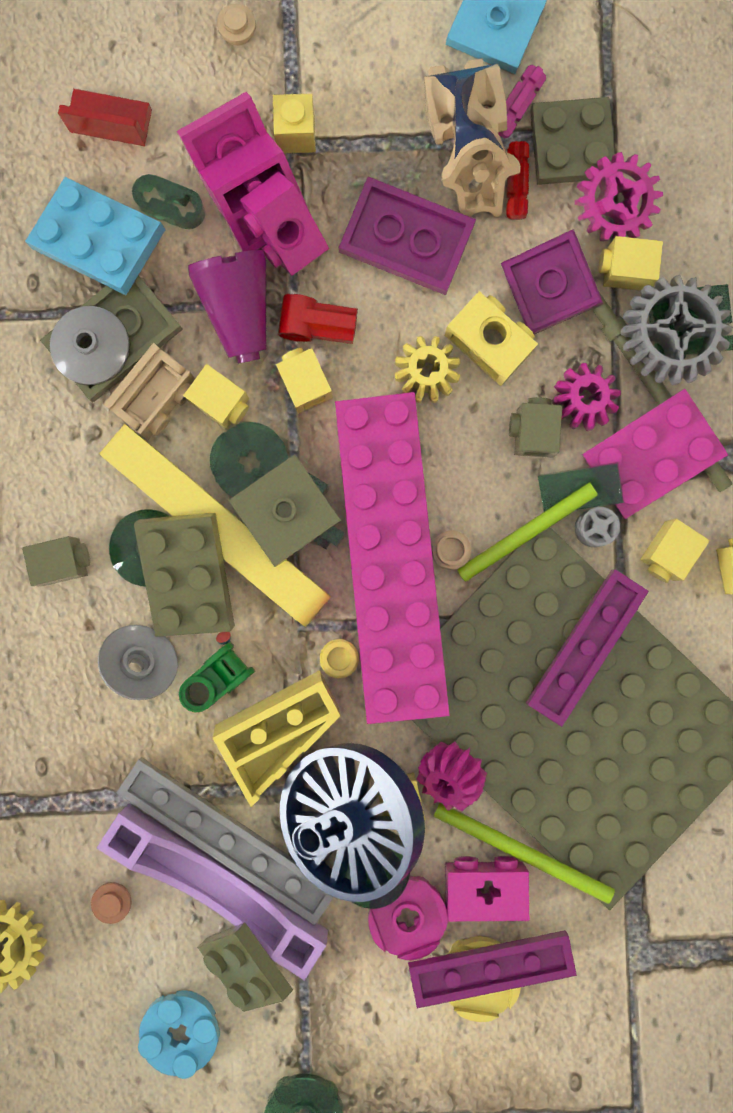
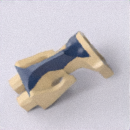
[424,58,520,217]

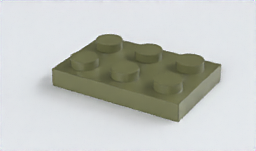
[40,275,183,403]
[134,513,235,637]

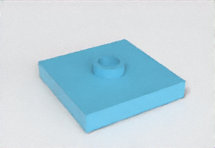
[446,0,547,75]

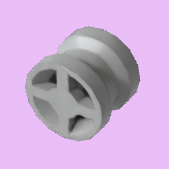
[575,507,620,547]

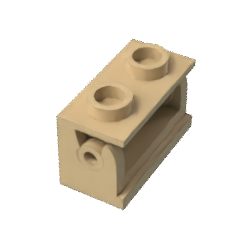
[103,343,195,440]

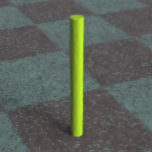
[457,482,598,582]

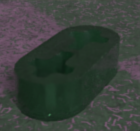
[132,174,205,229]

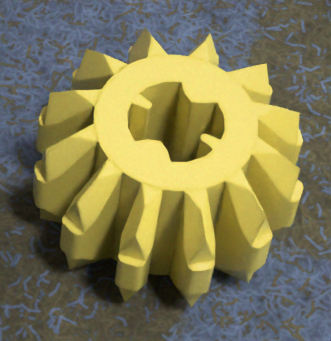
[395,336,460,403]

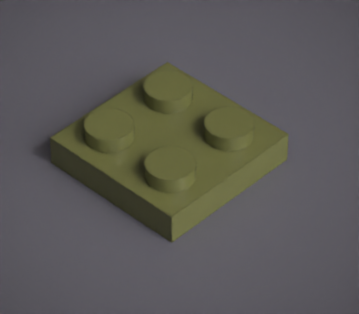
[530,97,615,185]
[197,923,293,1012]

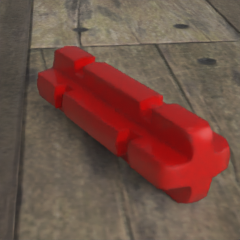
[506,141,529,220]

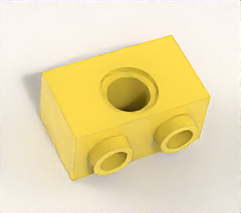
[444,291,538,386]

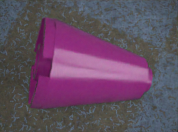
[188,250,266,364]

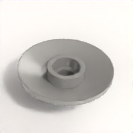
[50,306,130,385]
[98,625,178,700]

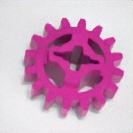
[575,152,663,241]

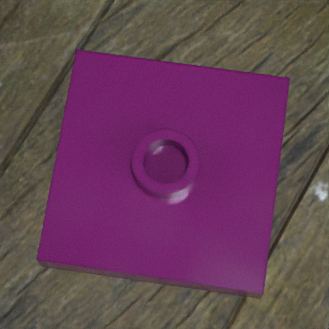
[501,229,603,335]

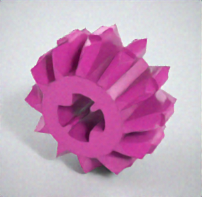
[552,363,621,431]
[416,741,487,811]

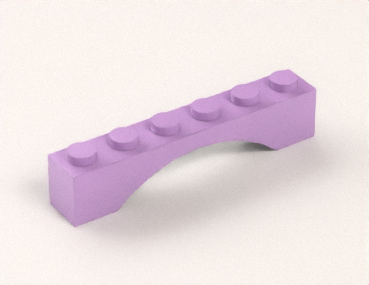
[97,804,328,981]

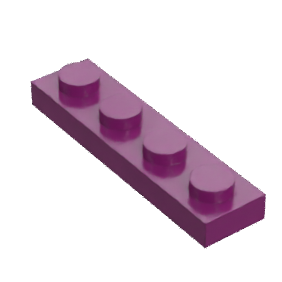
[526,569,649,727]
[408,930,577,1008]

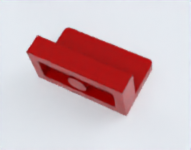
[58,88,152,147]

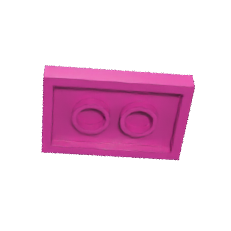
[582,389,728,519]

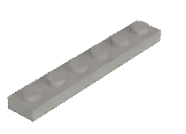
[117,757,333,925]

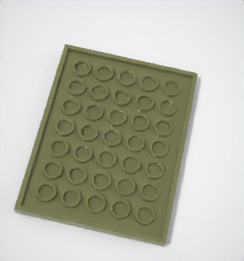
[412,527,733,911]

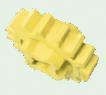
[0,900,47,993]

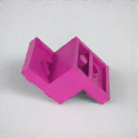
[177,92,309,251]

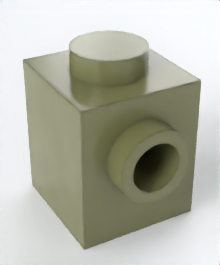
[509,397,562,458]

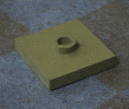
[228,454,341,567]

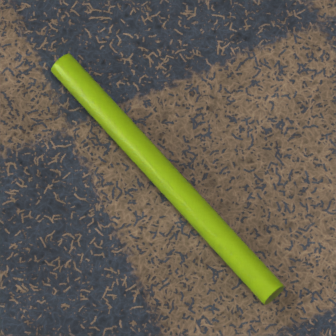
[433,803,615,904]

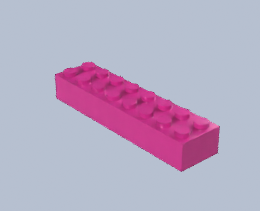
[335,392,450,724]

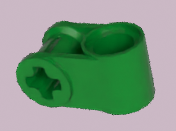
[179,641,255,713]

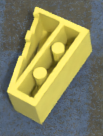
[212,670,340,807]

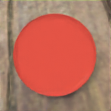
[216,632,231,645]

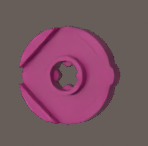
[368,876,448,960]

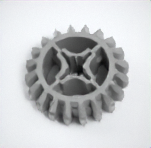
[621,275,733,385]

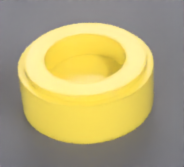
[320,639,359,678]

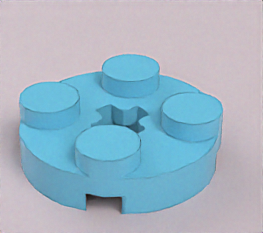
[138,990,220,1079]

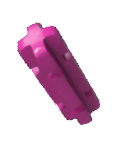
[498,64,546,138]

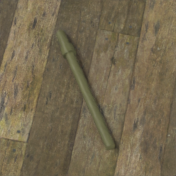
[592,292,733,492]

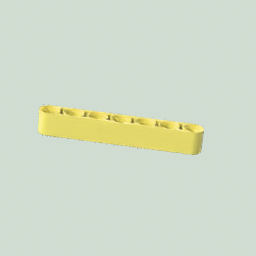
[99,424,331,627]

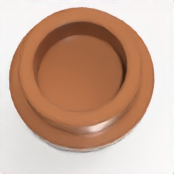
[91,882,132,924]

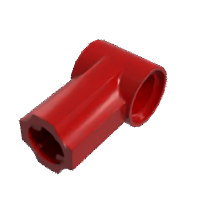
[278,294,358,344]

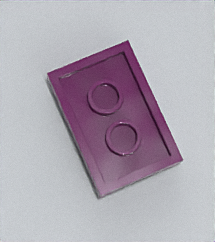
[339,177,476,295]

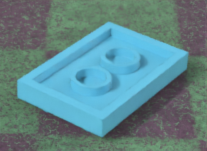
[25,177,165,295]

